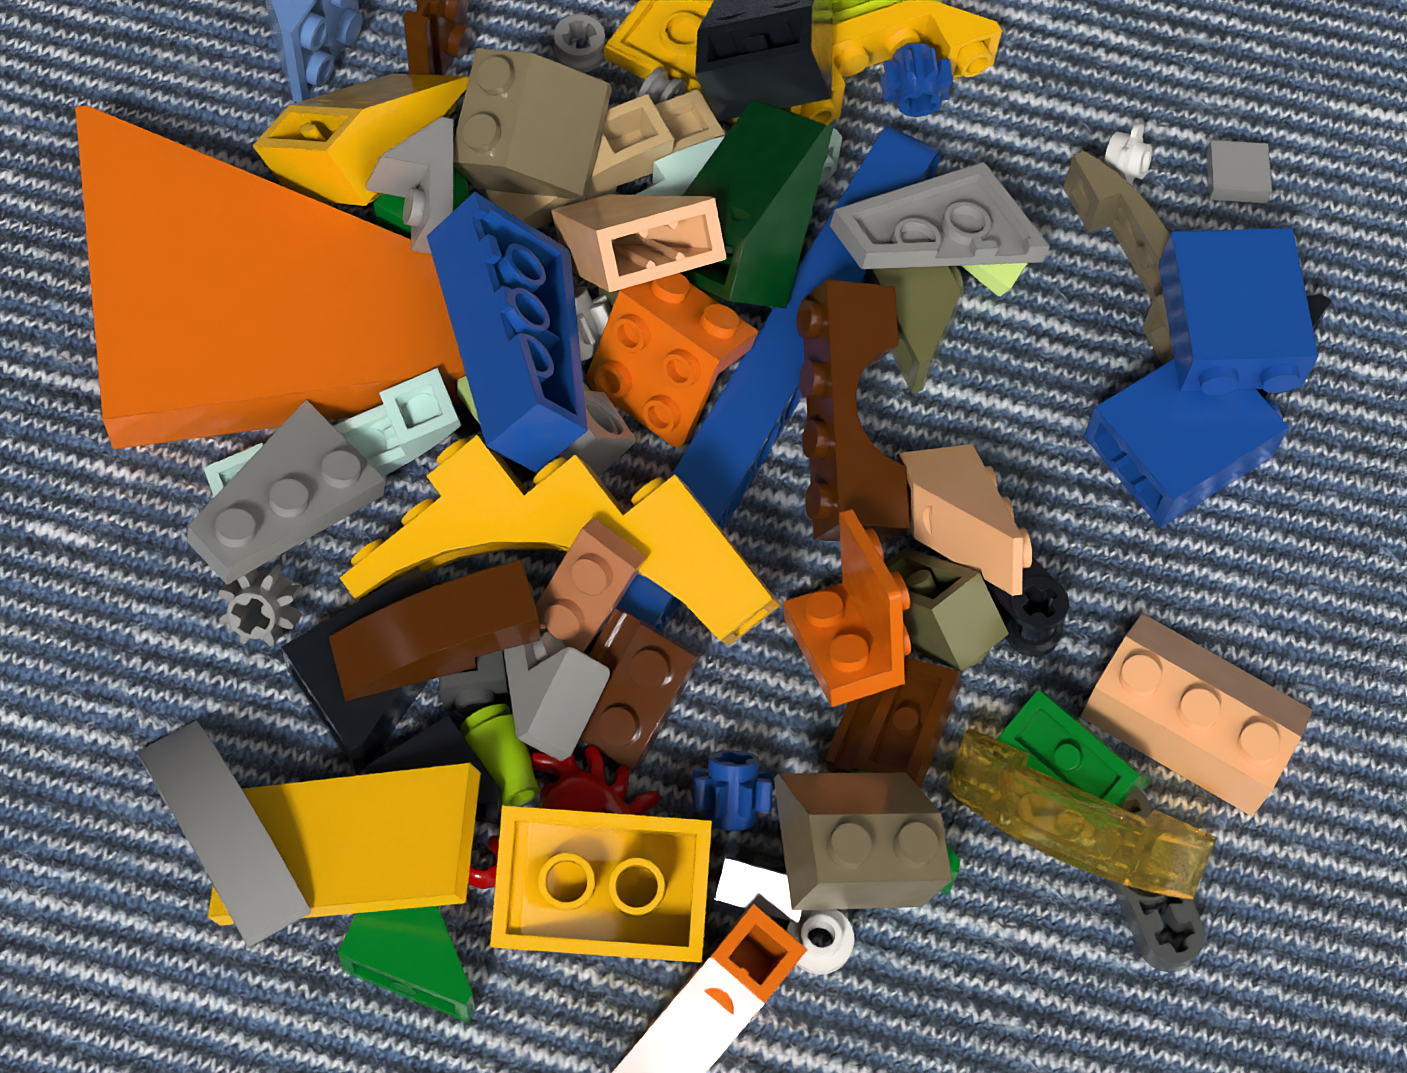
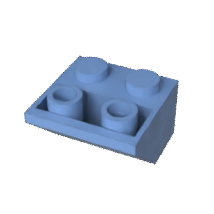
[265,0,363,102]

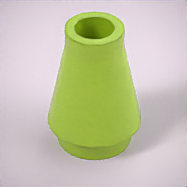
[461,704,541,807]

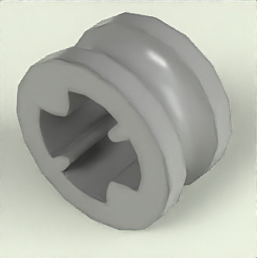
[553,14,605,73]
[637,67,687,105]

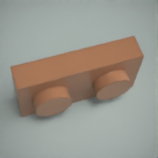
[536,518,647,653]

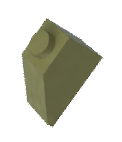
[866,266,964,394]
[885,547,1009,672]

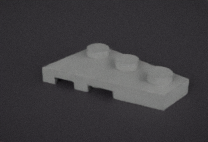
[830,162,1050,269]
[187,399,386,585]

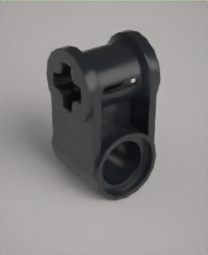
[956,555,1069,657]

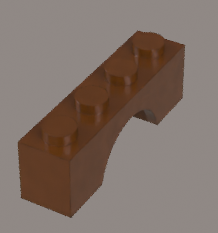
[796,280,910,544]

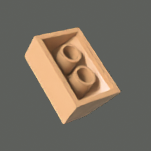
[1080,613,1313,817]

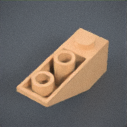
[899,444,1032,596]

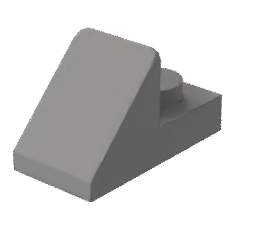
[366,117,453,254]
[503,628,610,761]

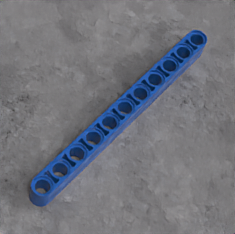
[589,125,942,650]

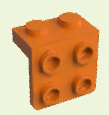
[587,273,759,447]

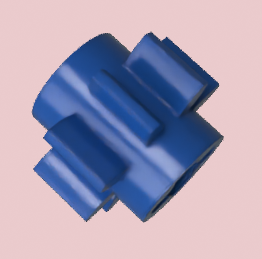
[880,43,954,117]
[692,750,773,831]

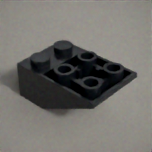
[695,0,833,121]

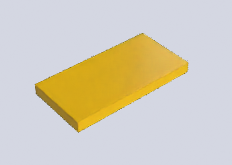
[208,763,480,926]

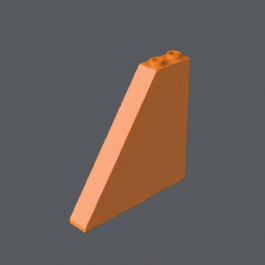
[75,105,466,450]

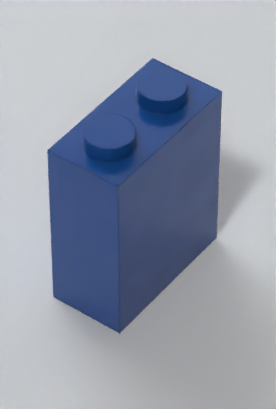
[1158,228,1318,395]
[1083,359,1289,528]

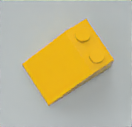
[490,806,712,963]

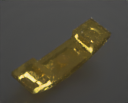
[947,728,1218,900]

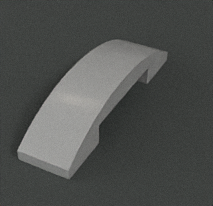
[137,720,311,948]

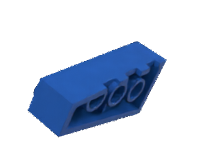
[427,192,588,473]

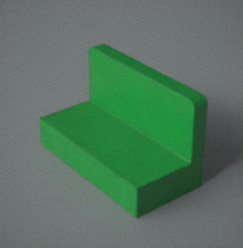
[996,689,1151,828]

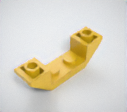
[785,0,1002,125]

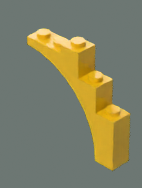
[340,435,781,646]

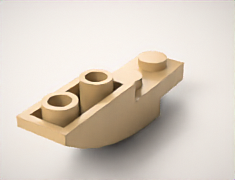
[483,89,725,229]

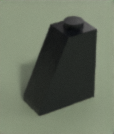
[281,567,441,774]

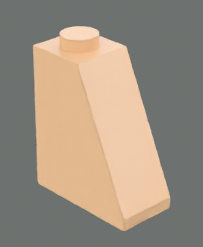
[551,194,727,292]

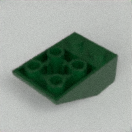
[680,100,834,309]

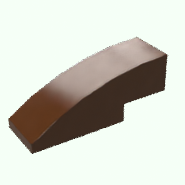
[329,559,540,702]

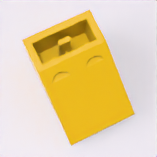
[252,73,469,206]

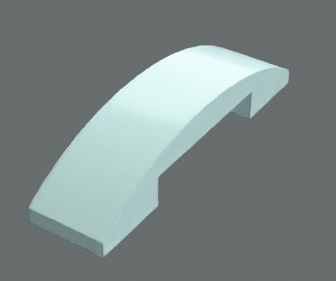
[203,368,461,497]

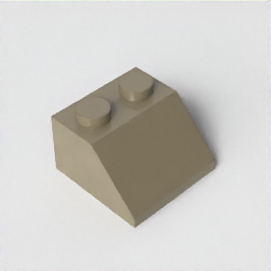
[453,48,612,200]
[774,773,952,910]

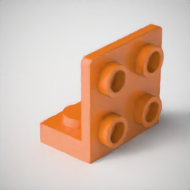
[783,509,911,707]

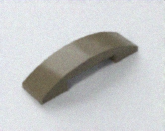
[1063,151,1174,365]

